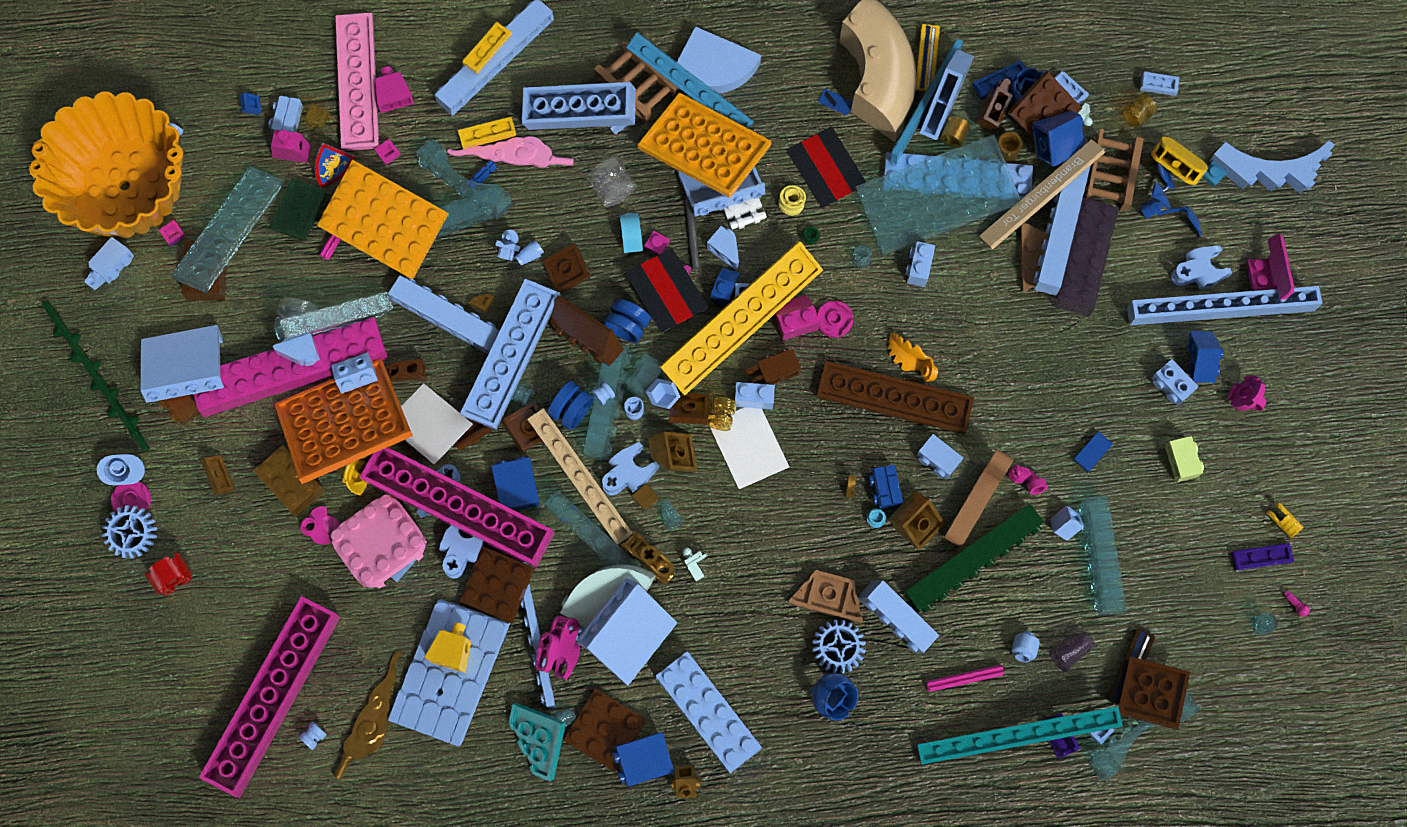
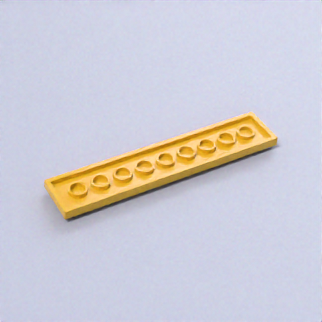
[659,241,823,395]

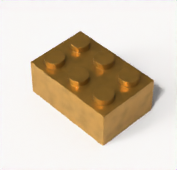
[253,445,325,517]

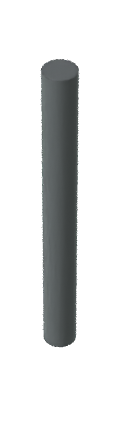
[685,198,699,270]

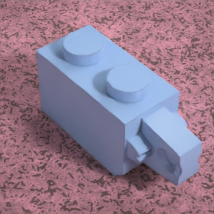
[84,237,134,290]

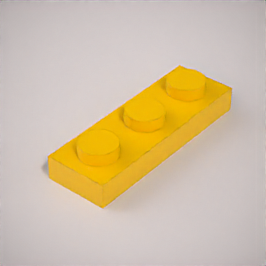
[462,22,512,75]
[458,117,516,149]

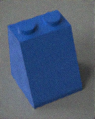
[1032,111,1086,167]

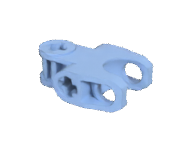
[1171,246,1232,289]
[602,442,659,496]
[439,525,484,579]

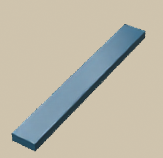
[626,32,754,129]
[890,39,963,164]

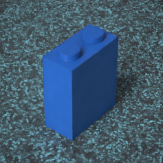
[492,456,541,511]
[612,732,674,787]

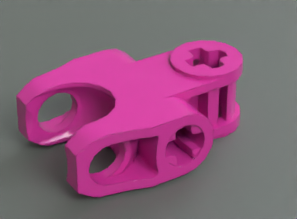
[535,616,580,679]

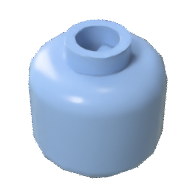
[1012,631,1040,663]

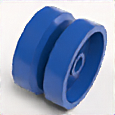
[602,298,651,343]
[547,381,594,431]

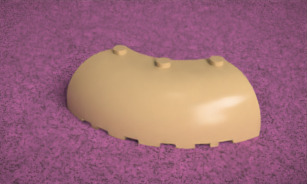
[839,0,917,142]

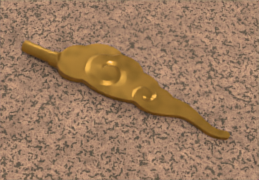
[333,651,401,780]

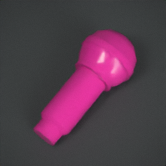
[1284,591,1310,617]

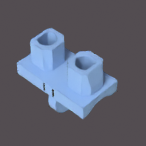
[496,230,521,261]

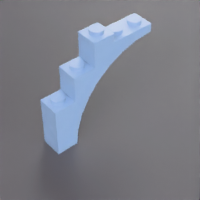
[1209,141,1335,193]

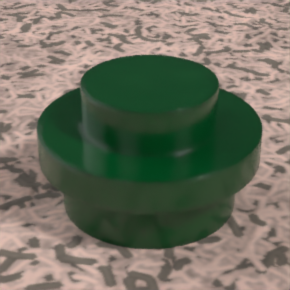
[801,226,820,245]

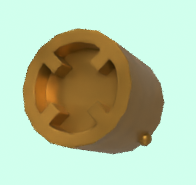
[940,116,970,148]
[995,131,1022,163]

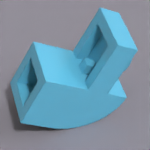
[620,213,643,253]

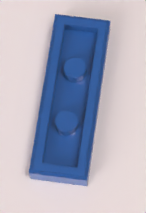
[973,60,1026,100]

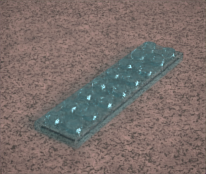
[171,166,284,293]

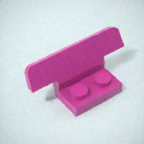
[1246,234,1294,300]

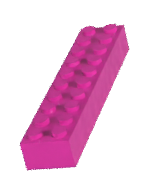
[194,317,388,417]
[360,447,555,568]
[199,596,341,798]

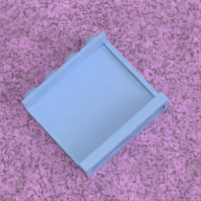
[677,167,765,217]
[140,325,224,403]
[576,578,677,685]

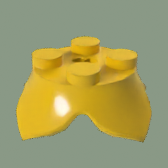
[337,454,372,496]

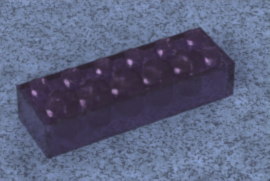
[1053,198,1119,316]

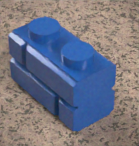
[868,465,903,510]

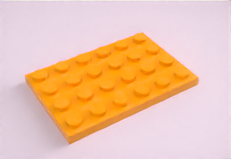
[638,93,771,198]
[317,160,449,279]

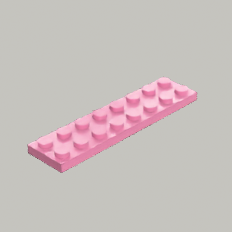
[336,13,379,151]

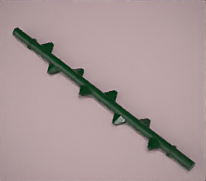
[42,301,150,452]

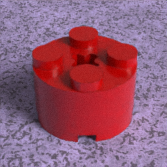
[144,553,192,596]

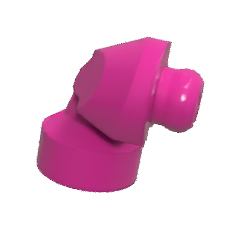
[1009,465,1048,495]

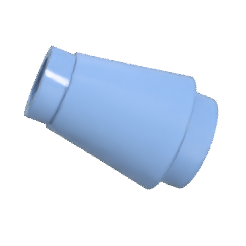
[515,240,544,265]

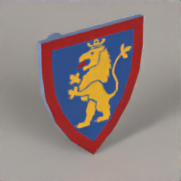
[315,143,355,188]

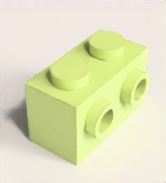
[1165,436,1204,482]

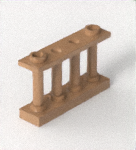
[594,41,677,124]
[1083,129,1144,212]

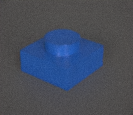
[239,92,261,115]

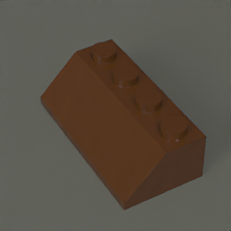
[550,295,624,366]

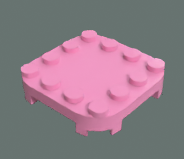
[331,495,427,589]

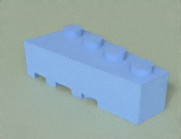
[858,580,939,653]

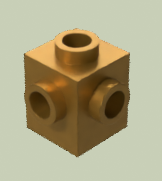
[671,765,700,799]

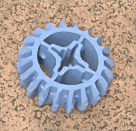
[102,505,157,558]
[812,620,866,674]

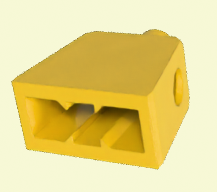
[424,622,471,673]

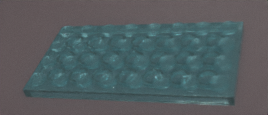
[856,135,1022,256]

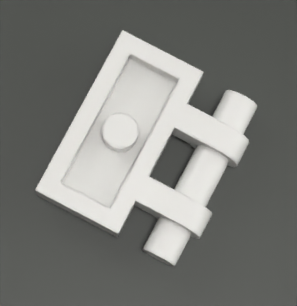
[723,198,767,230]

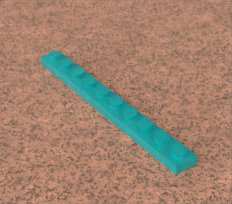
[917,706,1123,765]

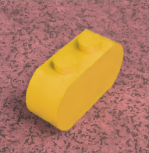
[1151,136,1208,185]

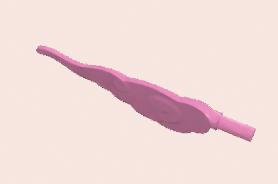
[447,136,574,168]

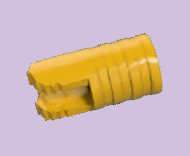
[1266,502,1304,539]

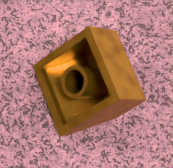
[889,491,945,551]

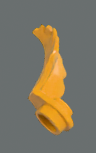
[888,333,938,382]

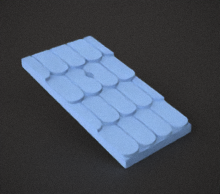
[388,599,510,746]

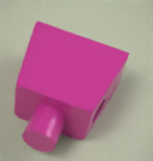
[375,67,414,113]
[271,130,311,163]

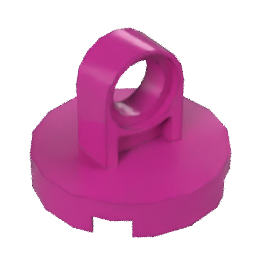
[1228,375,1267,411]

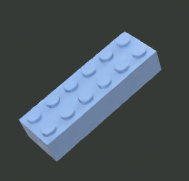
[522,82,636,130]
[656,651,762,775]

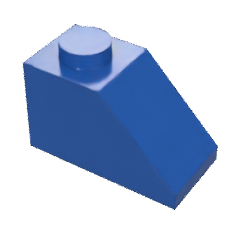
[711,267,741,307]

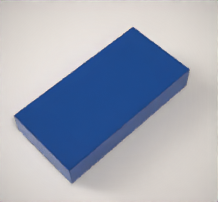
[1073,432,1113,473]

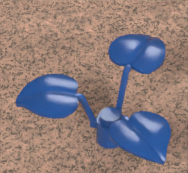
[1140,163,1201,238]

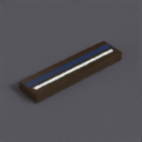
[1106,628,1156,706]

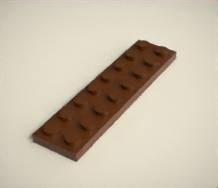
[816,361,974,435]

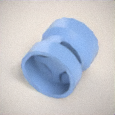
[624,397,644,420]
[298,721,327,750]

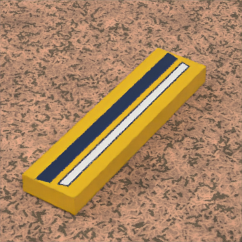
[916,24,940,93]

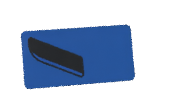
[818,89,853,115]

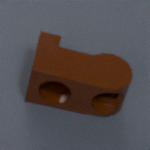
[389,359,426,382]

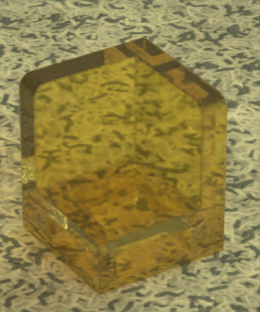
[304,104,332,130]

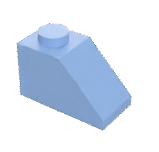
[707,226,739,270]
[273,333,320,366]

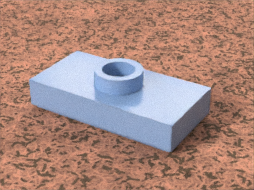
[1055,71,1089,105]
[1140,71,1179,96]

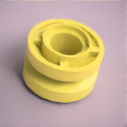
[778,186,806,216]

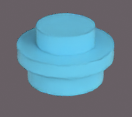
[866,508,886,528]

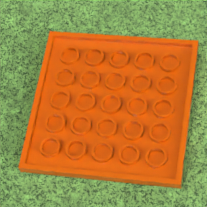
[274,358,413,484]

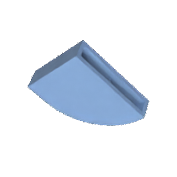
[677,27,761,94]
[920,49,974,140]

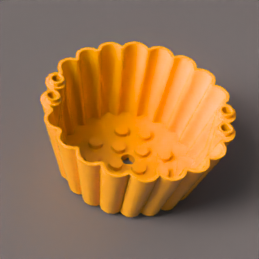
[29,91,183,238]

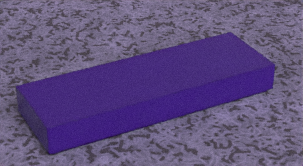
[1231,543,1294,571]

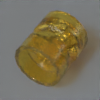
[1122,94,1157,128]
[708,397,737,431]

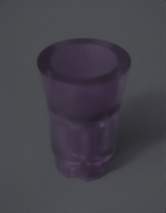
[1049,631,1095,672]

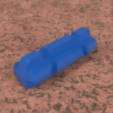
[466,160,497,191]

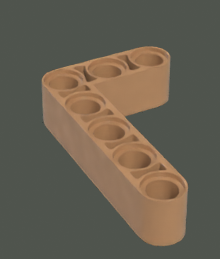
[944,449,1014,548]

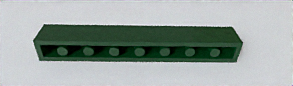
[903,504,1044,614]

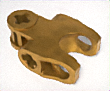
[621,531,674,584]

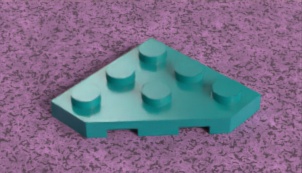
[509,703,566,781]

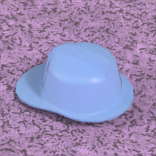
[97,454,145,485]

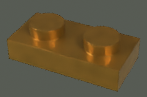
[201,455,235,495]

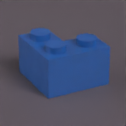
[1187,331,1223,383]

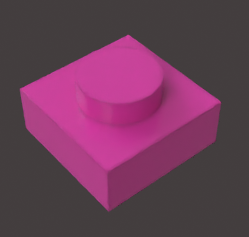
[374,139,401,165]
[159,220,186,247]
[644,231,670,255]

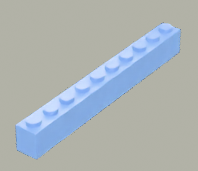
[1127,286,1322,325]

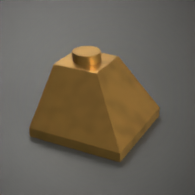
[648,432,697,472]

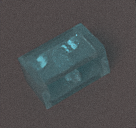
[626,353,663,401]

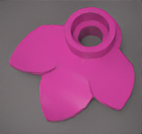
[300,506,340,545]

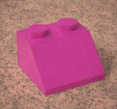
[774,295,820,341]

